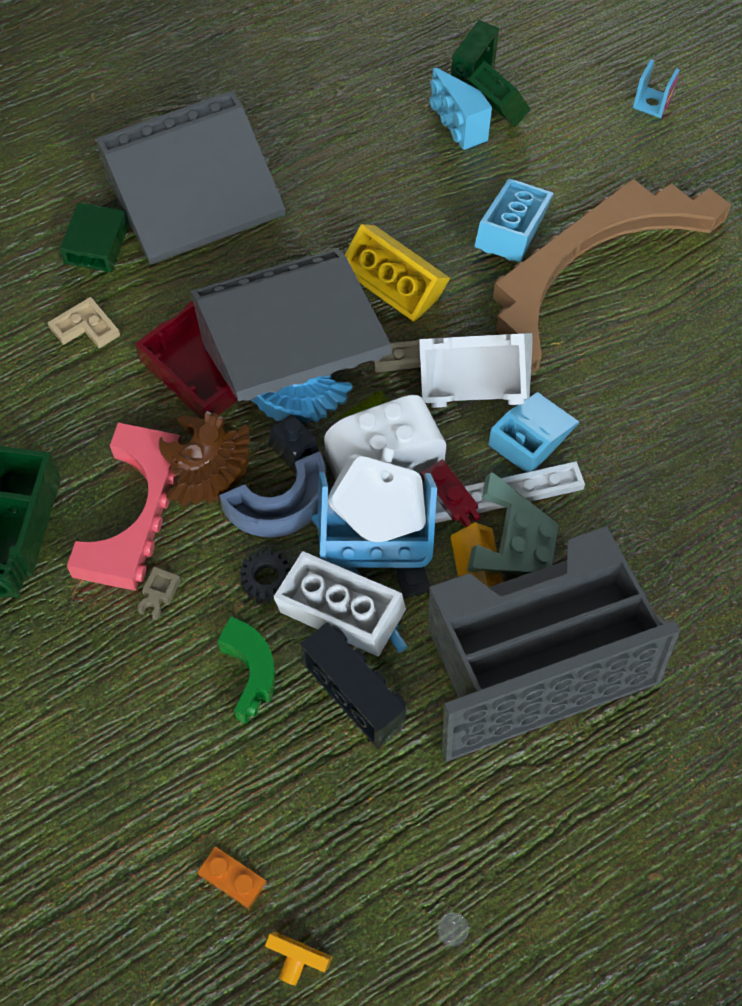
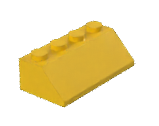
[345,224,450,322]

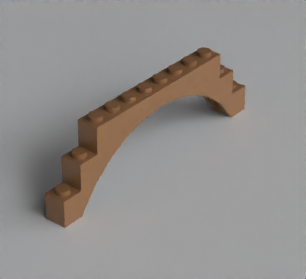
[493,179,731,375]

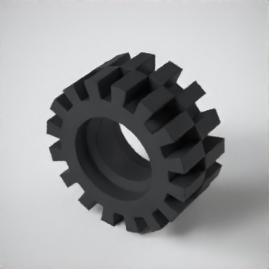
[240,549,291,604]

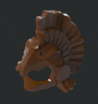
[159,411,250,506]

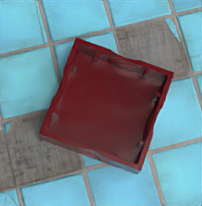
[135,301,238,419]

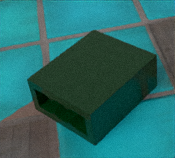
[60,202,129,273]

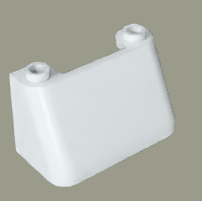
[419,333,533,408]

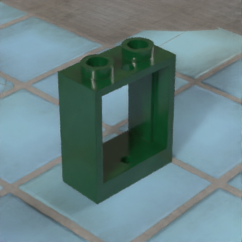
[451,20,499,87]
[468,61,531,127]

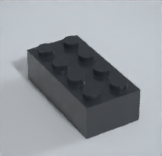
[300,622,406,749]

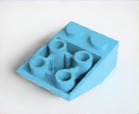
[429,68,492,150]
[488,392,579,473]

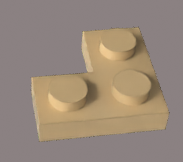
[47,297,120,348]

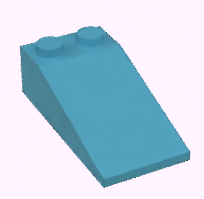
[474,178,553,262]

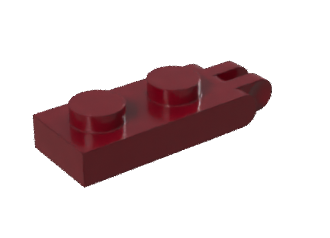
[420,459,480,527]

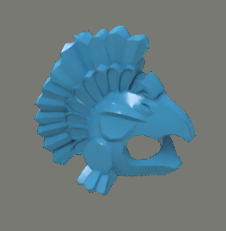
[251,375,353,423]

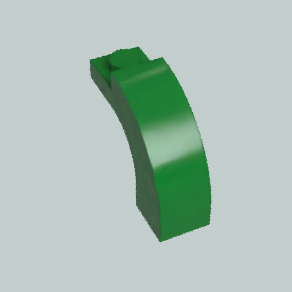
[218,616,276,724]

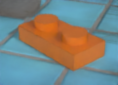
[197,846,267,909]

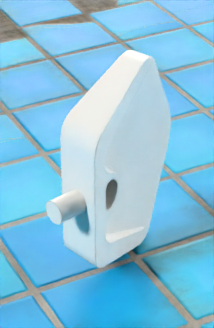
[328,447,426,542]

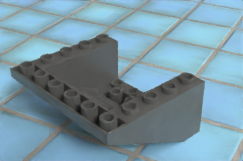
[96,91,286,265]
[191,248,392,401]

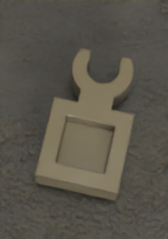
[138,567,181,620]

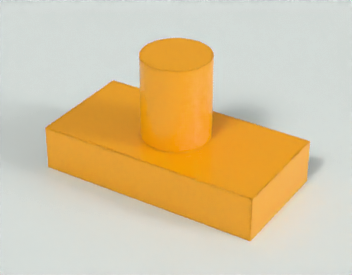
[265,931,333,985]

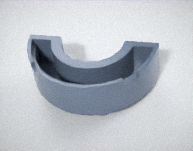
[219,451,325,537]

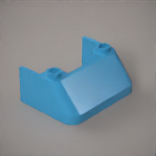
[318,472,437,568]

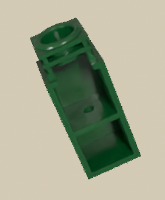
[0,446,61,598]

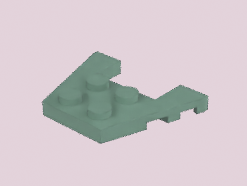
[467,472,559,575]

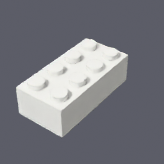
[274,551,406,657]

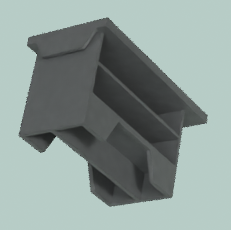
[428,526,680,762]

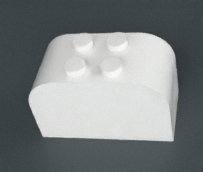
[324,395,446,480]

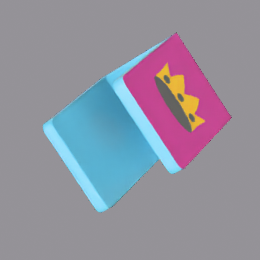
[633,59,680,118]

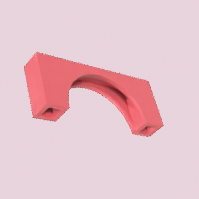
[67,423,182,591]

